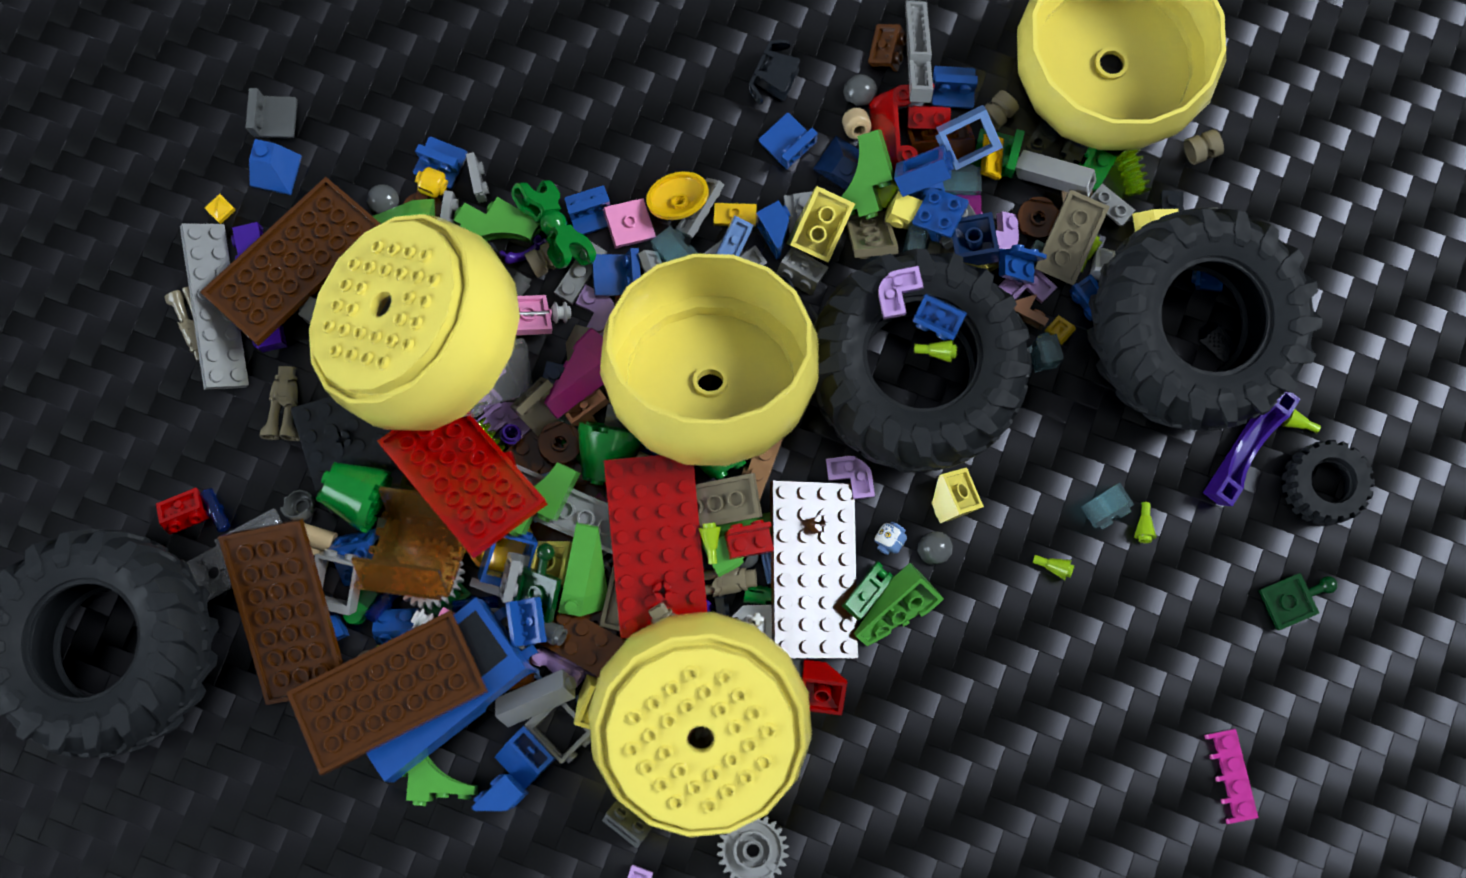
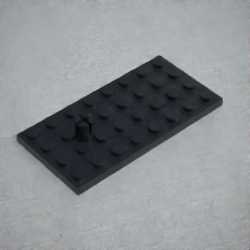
[291,397,477,491]

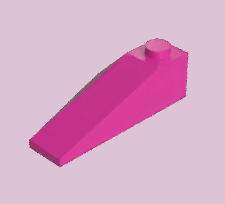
[544,328,603,419]

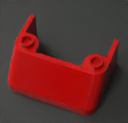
[869,83,935,174]

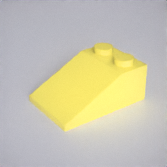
[786,186,855,262]

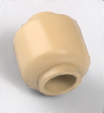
[842,108,871,139]

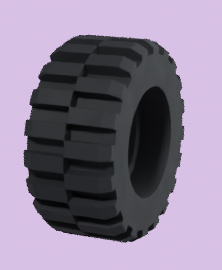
[1282,440,1375,526]

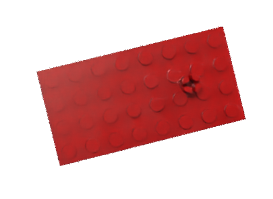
[377,412,548,559]
[603,455,708,638]

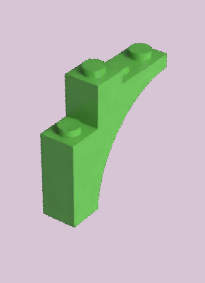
[841,130,895,220]
[454,197,542,245]
[510,462,580,537]
[402,756,479,806]

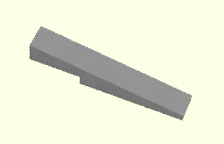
[906,1,933,103]

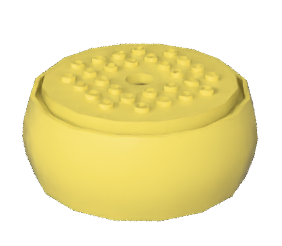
[1017,0,1226,150]
[309,214,520,430]
[600,254,819,466]
[588,612,812,837]

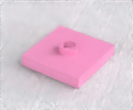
[603,198,656,248]

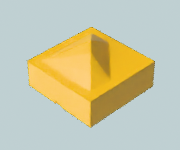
[205,194,236,224]
[1045,315,1076,345]

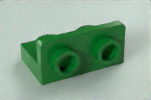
[1079,147,1117,194]

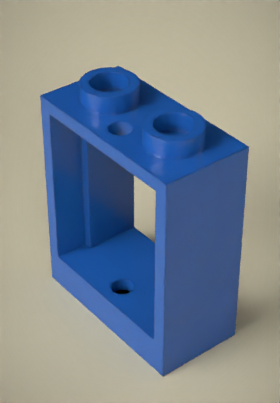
[894,145,954,197]
[477,532,538,586]

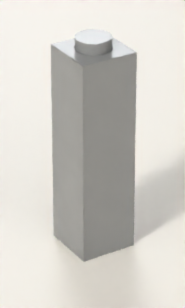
[1015,150,1097,197]
[495,669,577,727]

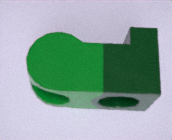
[343,582,383,624]

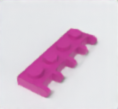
[1204,729,1258,824]

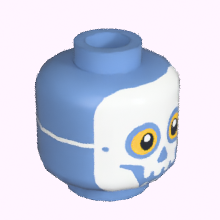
[875,521,907,555]

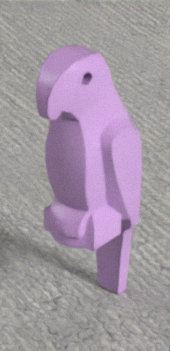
[530,648,598,687]

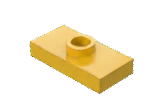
[981,134,1004,180]
[714,203,757,226]

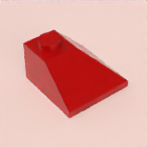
[802,660,847,715]

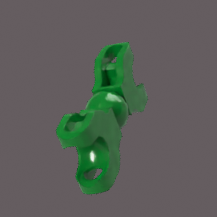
[511,180,596,269]

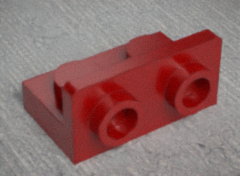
[906,106,951,129]
[156,487,209,534]
[724,520,774,560]

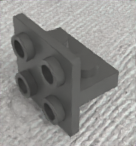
[602,799,654,848]

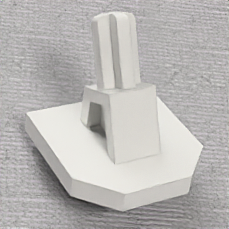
[732,605,772,639]

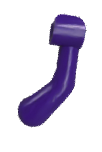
[499,235,547,264]

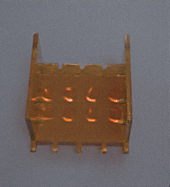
[351,487,466,600]

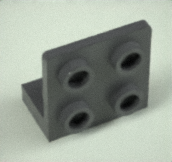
[246,88,297,138]

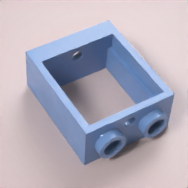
[935,105,1003,170]

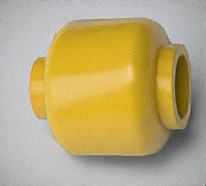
[415,167,448,198]

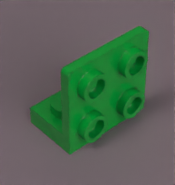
[971,128,1025,178]

